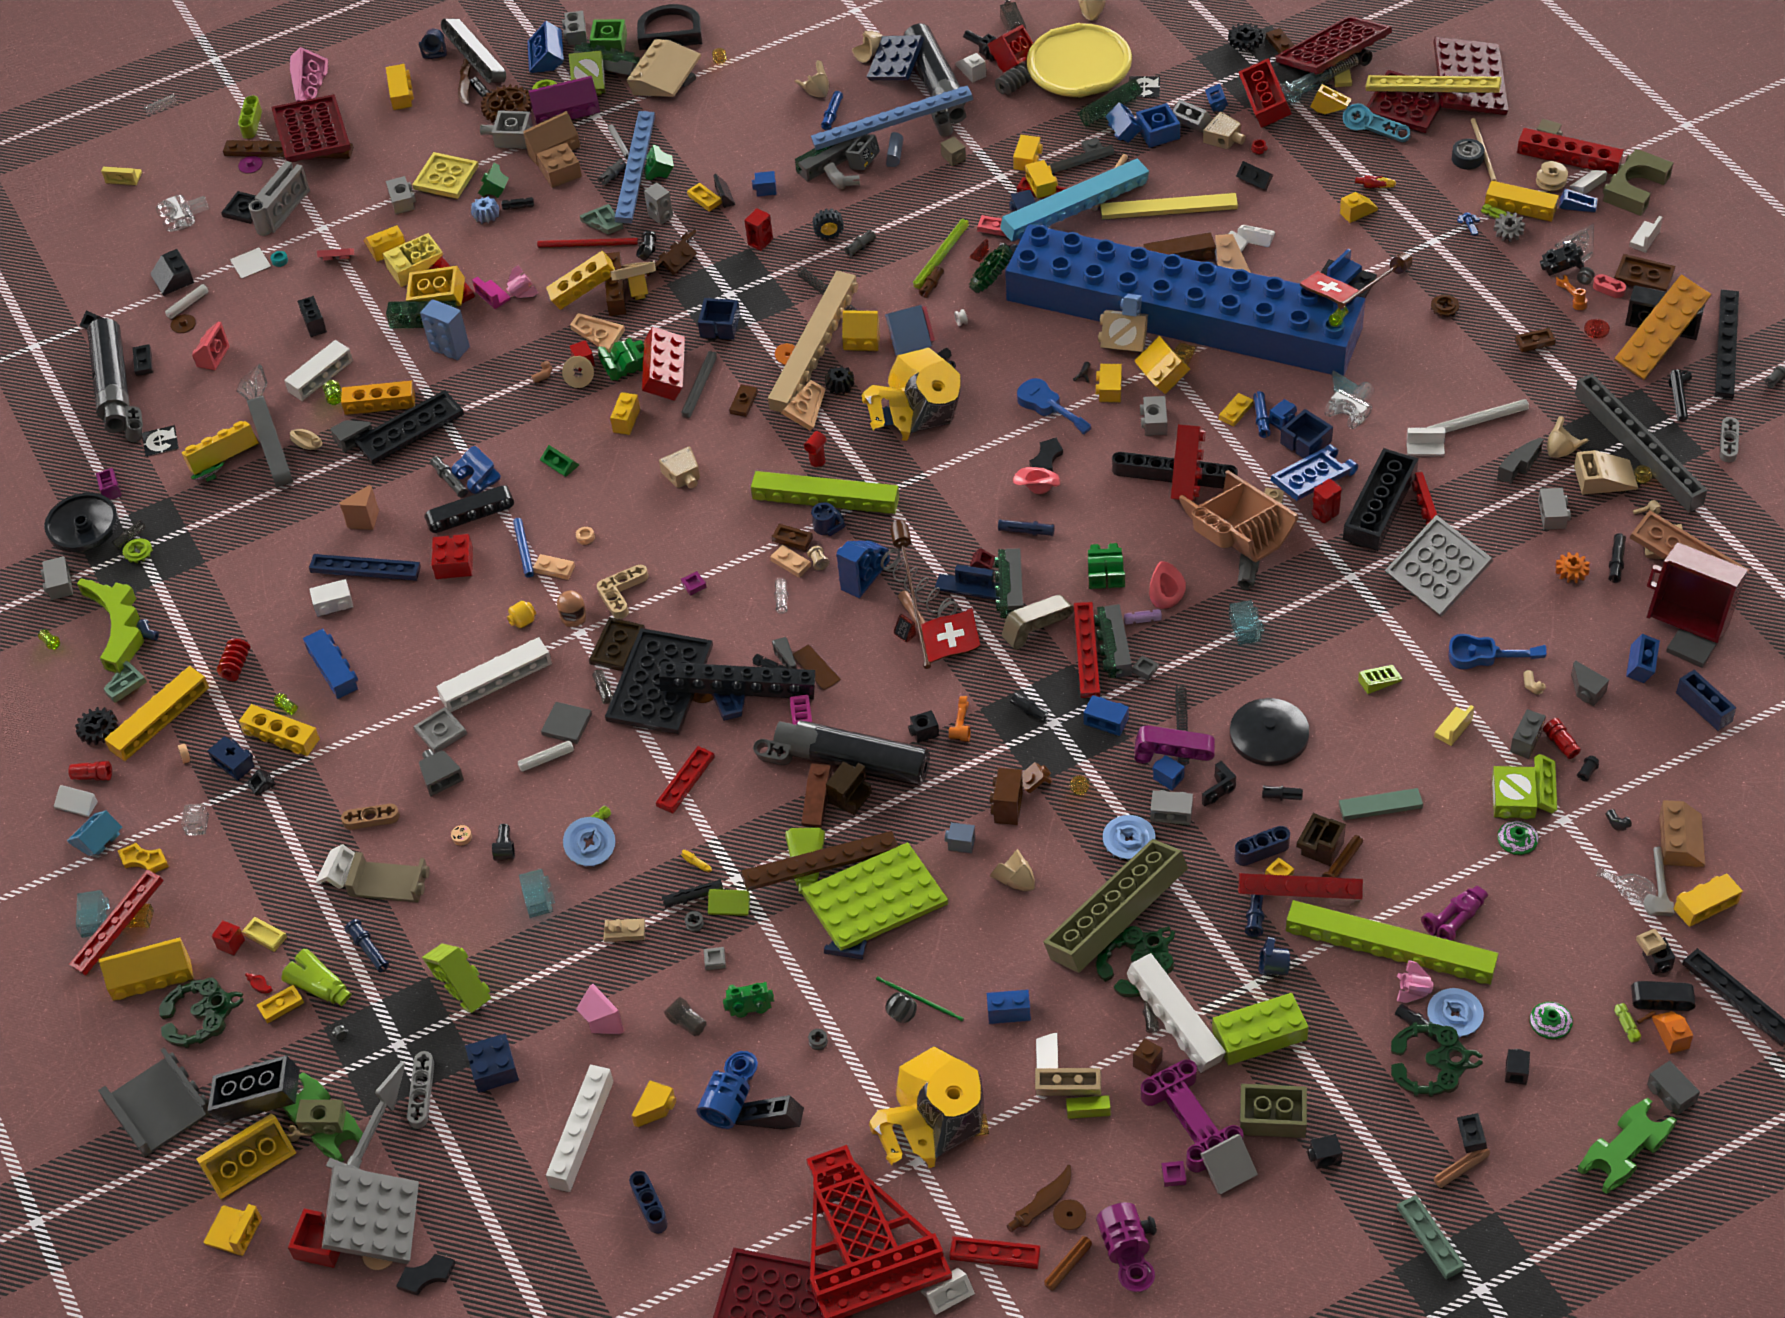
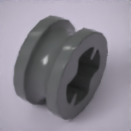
[1577,267,1595,285]
[685,911,704,932]
[808,1029,828,1050]

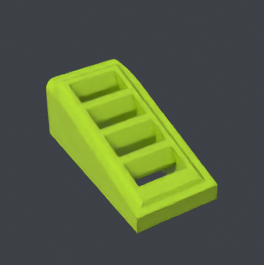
[1358,665,1402,694]

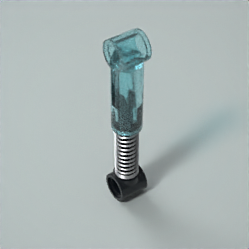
[1281,48,1373,103]

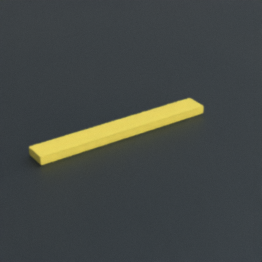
[1366,75,1502,93]
[1100,193,1238,219]

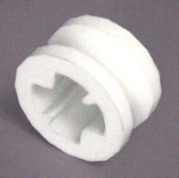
[954,309,968,326]

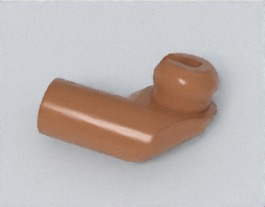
[531,361,552,383]

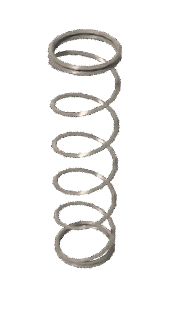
[881,549,957,618]

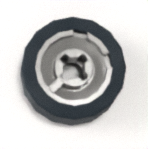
[1451,139,1485,170]

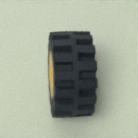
[812,208,844,240]

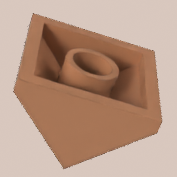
[339,485,379,530]

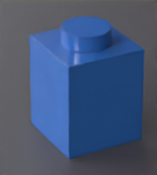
[752,171,777,197]
[1152,755,1185,791]

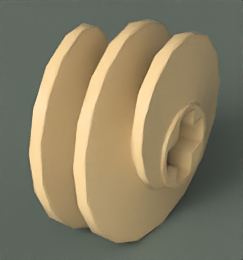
[1536,161,1568,191]
[562,356,594,388]

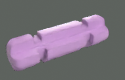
[1124,609,1162,624]

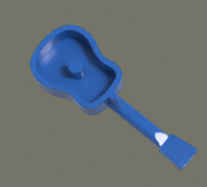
[1017,378,1091,434]
[1448,634,1547,669]

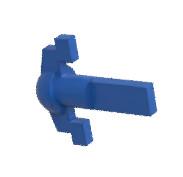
[1457,212,1480,235]

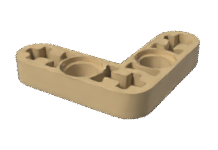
[610,262,656,280]
[597,565,649,619]

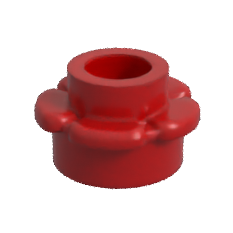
[1251,139,1268,155]

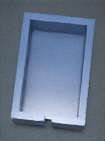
[420,299,470,360]

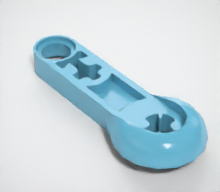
[1343,103,1411,142]

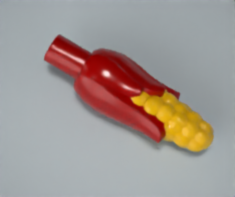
[1355,175,1396,189]

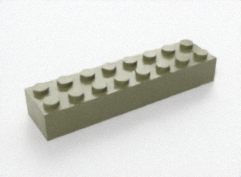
[1043,839,1188,973]

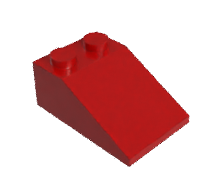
[987,24,1033,73]

